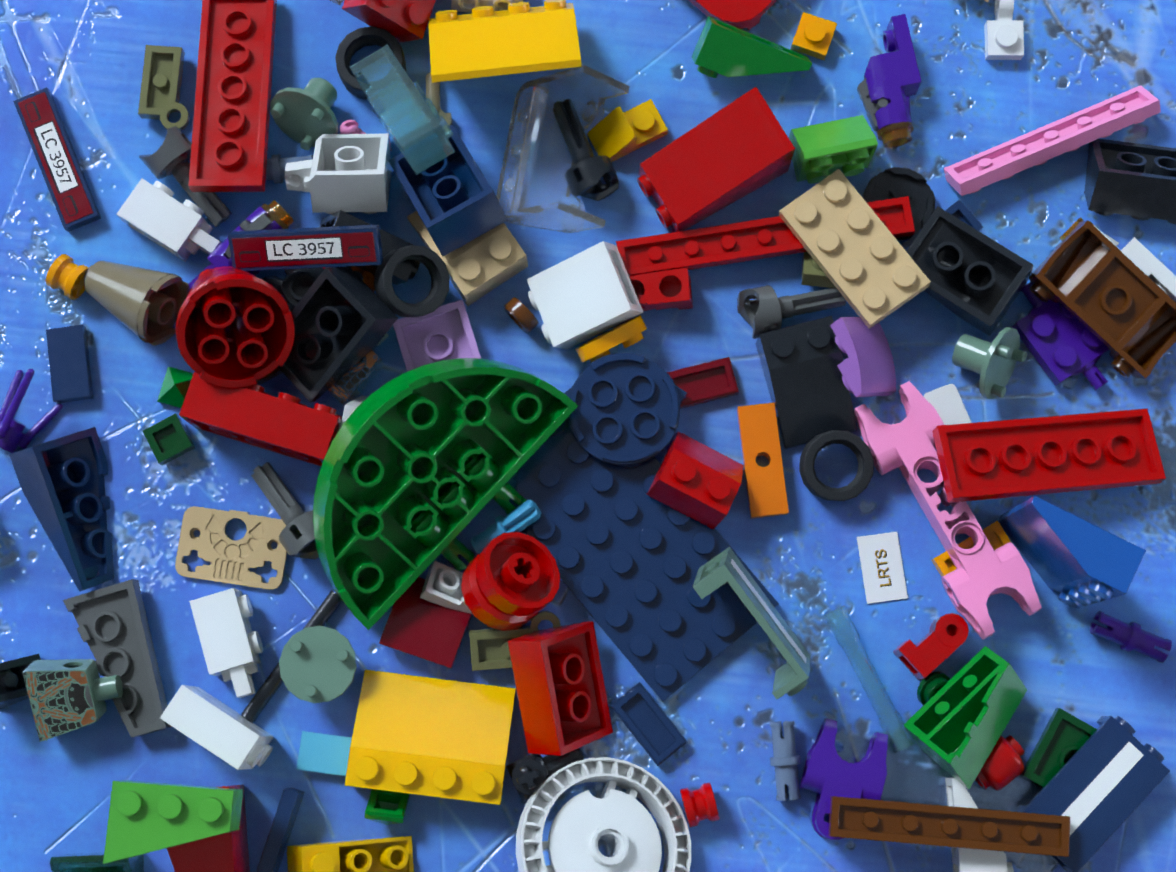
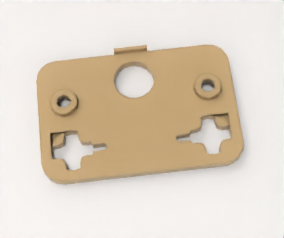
[175,506,287,590]

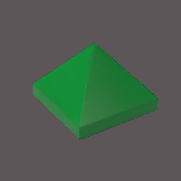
[157,367,193,408]
[365,789,410,825]

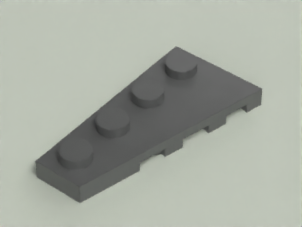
[63,579,172,738]

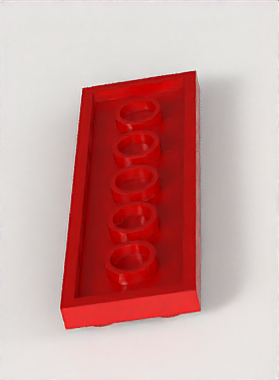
[188,0,277,192]
[932,408,1166,503]

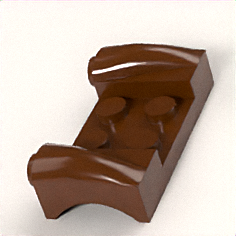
[1028,220,1176,379]

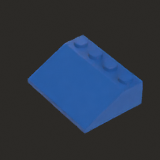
[998,496,1146,608]

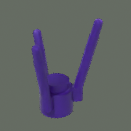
[0,368,63,453]

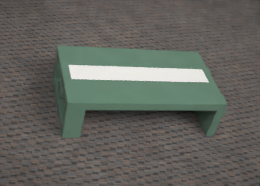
[693,547,811,699]

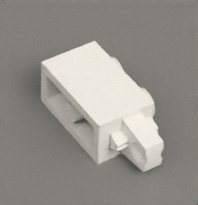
[117,178,222,262]
[189,588,263,698]

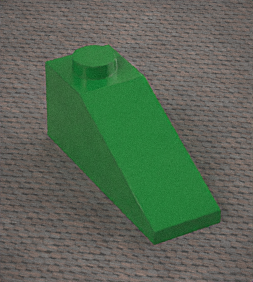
[691,16,812,78]

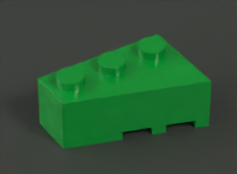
[903,646,1027,789]

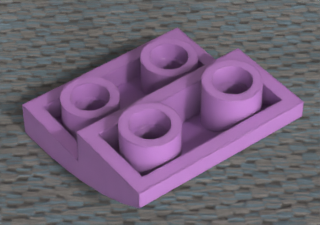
[830,317,896,397]

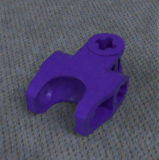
[800,718,888,840]

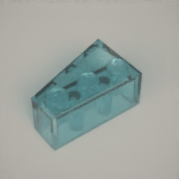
[350,44,455,175]

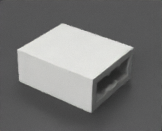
[526,241,644,349]
[160,685,274,770]

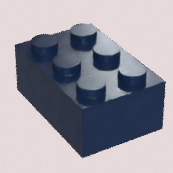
[388,125,508,257]

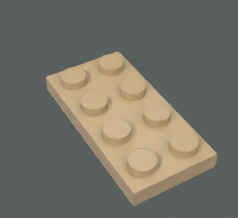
[779,169,931,329]

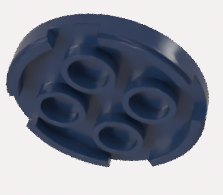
[568,353,680,466]

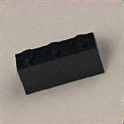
[1084,139,1176,225]

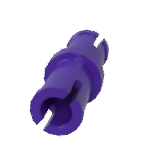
[1090,611,1172,663]

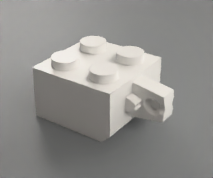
[285,133,392,214]

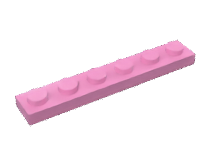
[944,85,1161,196]

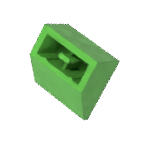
[789,115,878,184]

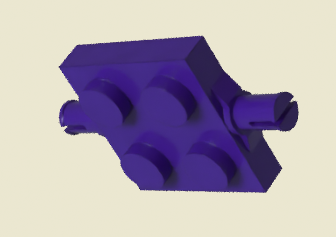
[1012,282,1109,391]

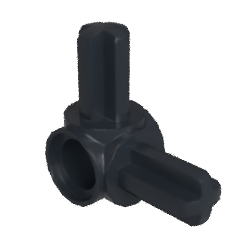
[506,748,584,801]

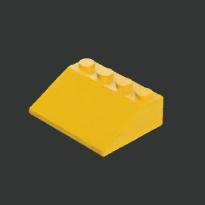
[428,0,582,83]
[345,670,516,805]

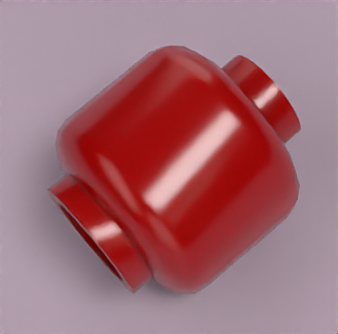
[975,735,1025,791]

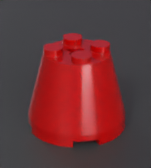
[175,266,295,388]

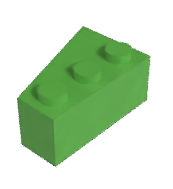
[103,780,243,864]

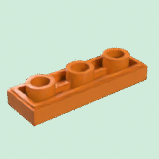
[737,402,789,519]

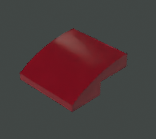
[379,577,473,669]

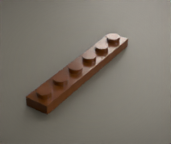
[828,796,1070,857]

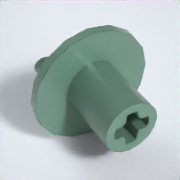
[270,78,338,150]
[952,327,1027,399]
[279,626,357,703]

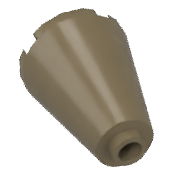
[84,261,190,346]

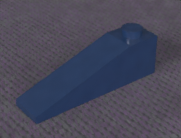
[9,427,114,591]

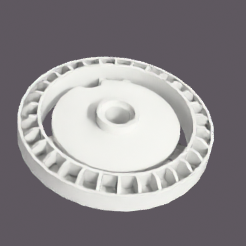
[516,757,691,872]

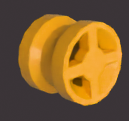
[45,254,89,300]

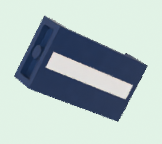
[1014,716,1170,872]

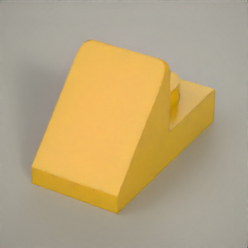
[587,99,668,162]

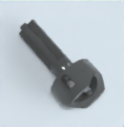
[139,126,232,227]
[737,285,846,339]
[251,462,319,560]

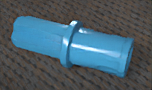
[471,500,541,554]

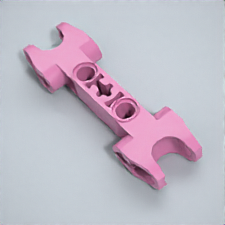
[854,381,1042,640]

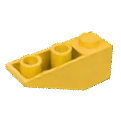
[287,836,414,872]

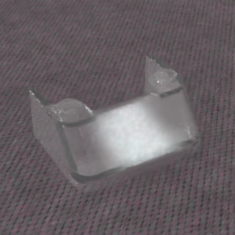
[496,65,630,233]

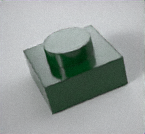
[143,413,195,465]

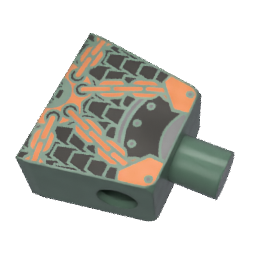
[23,659,123,742]

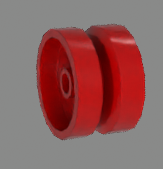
[461,532,560,631]

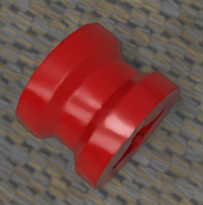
[680,782,720,828]

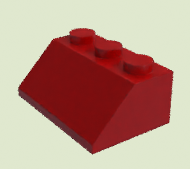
[508,621,613,756]

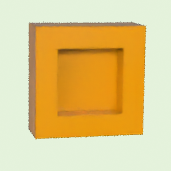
[791,12,837,60]

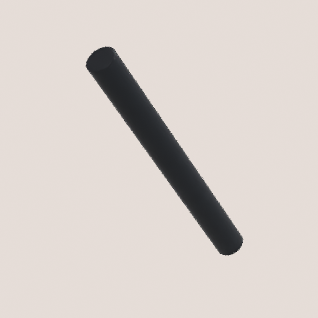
[241,590,342,723]

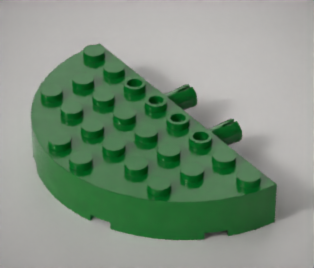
[313,358,578,631]

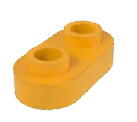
[575,315,647,363]

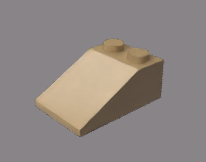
[407,211,528,306]

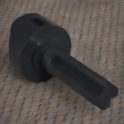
[552,99,619,201]

